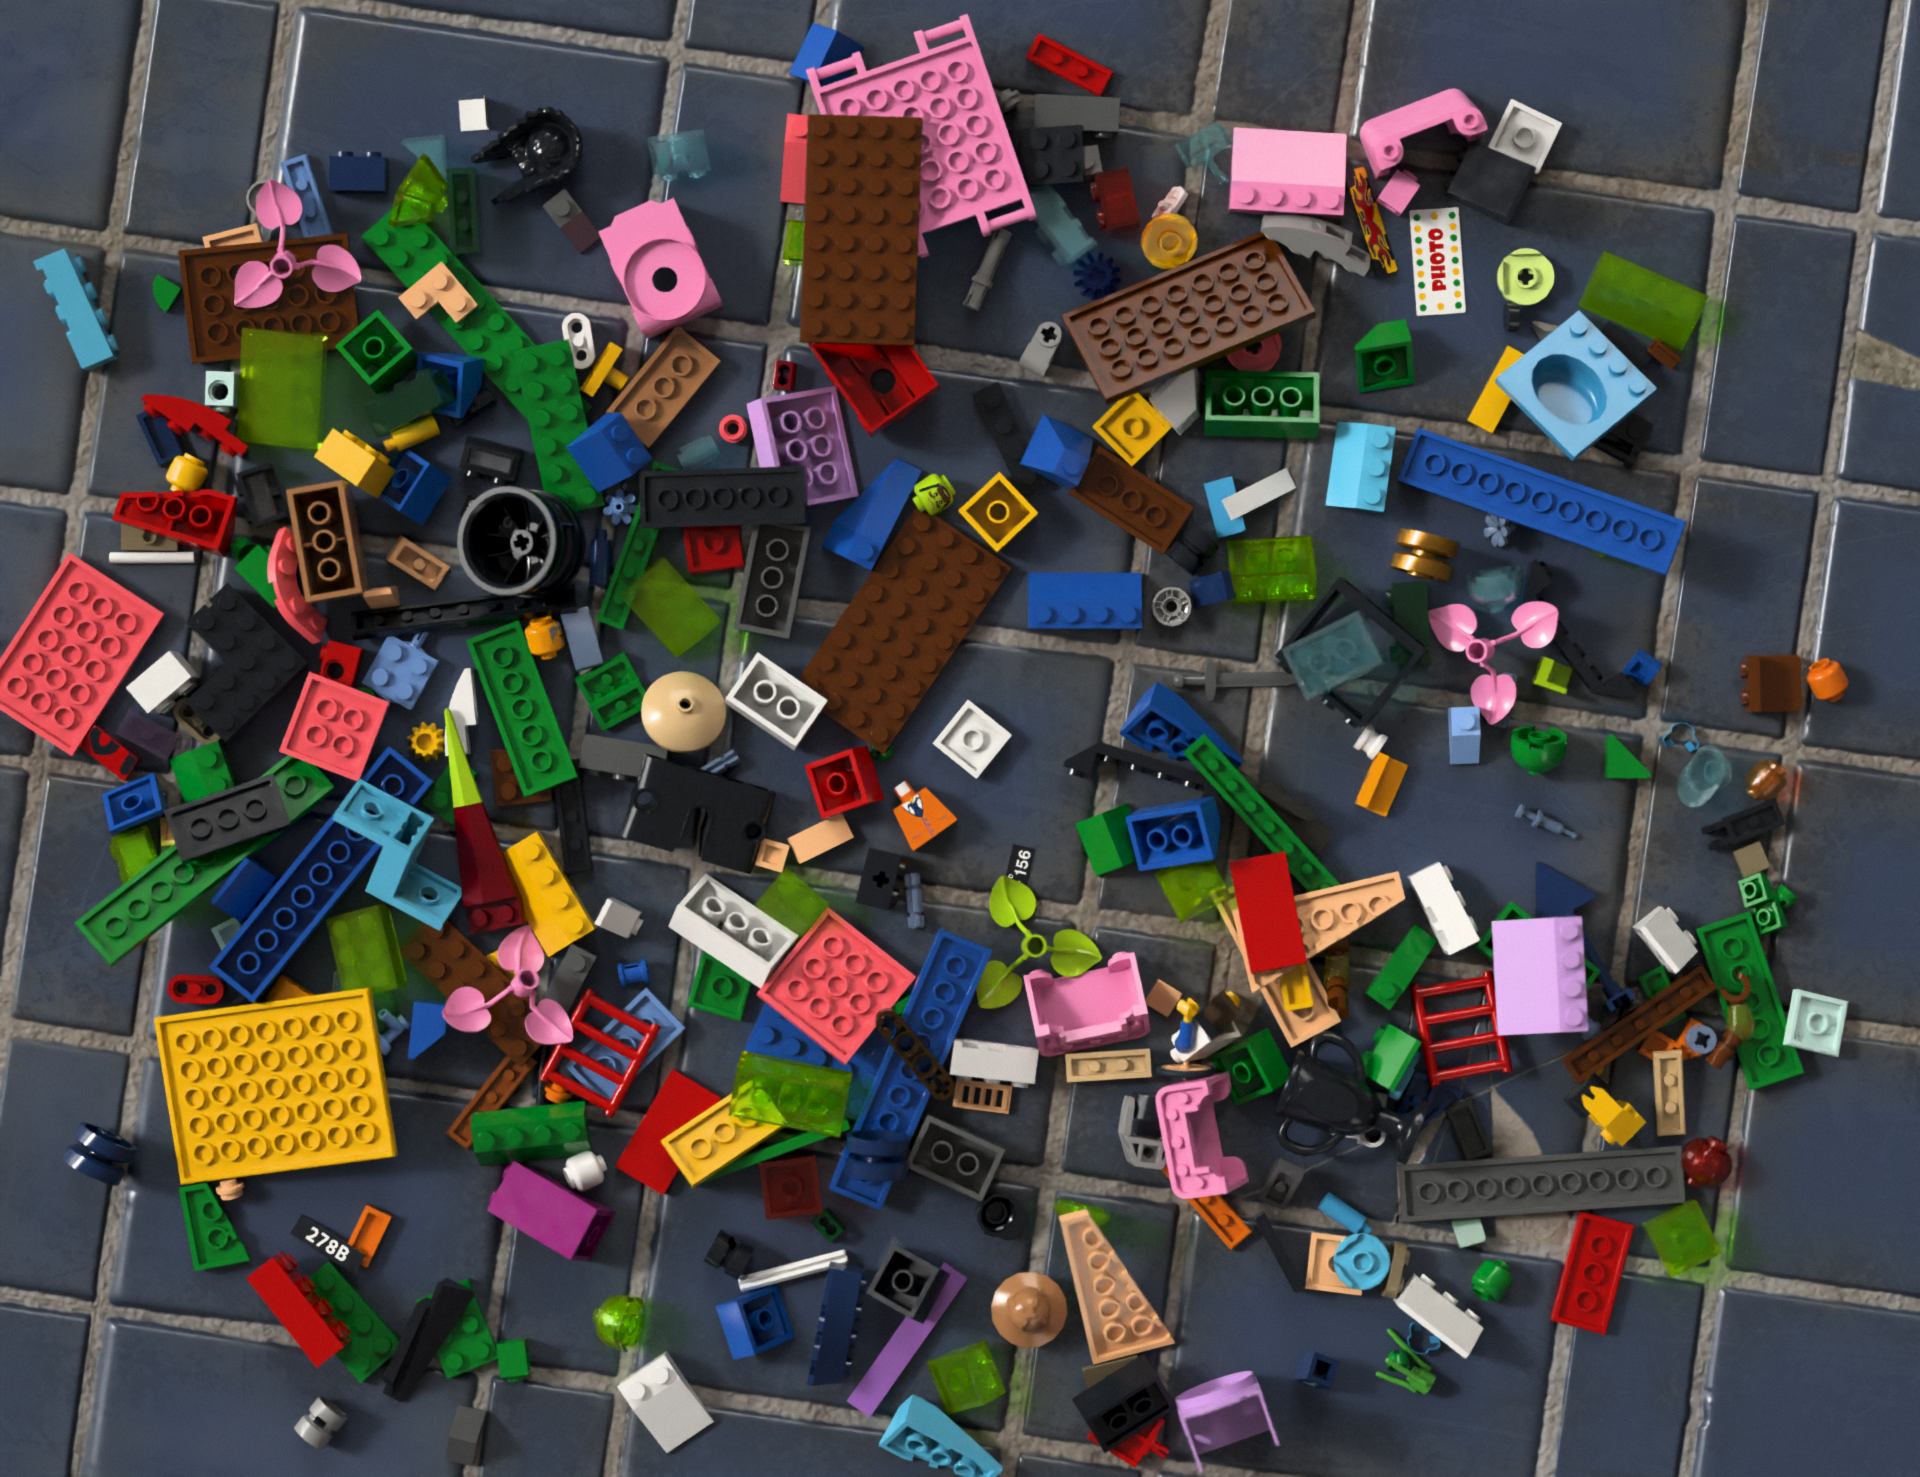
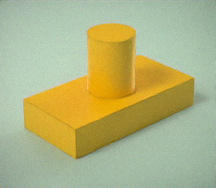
[580,342,628,397]

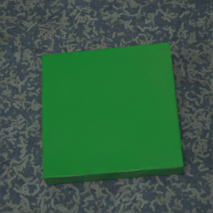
[687,951,752,1021]

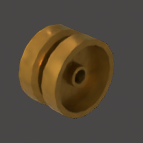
[1390,528,1460,582]

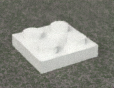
[1488,99,1562,175]
[932,700,1012,779]

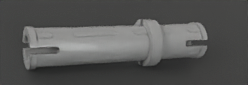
[962,228,1012,312]

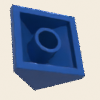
[789,23,864,87]
[102,772,170,835]

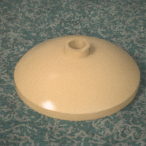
[641,671,726,753]

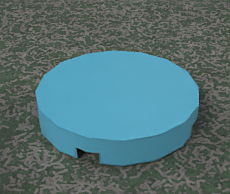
[1333,1233,1390,1290]

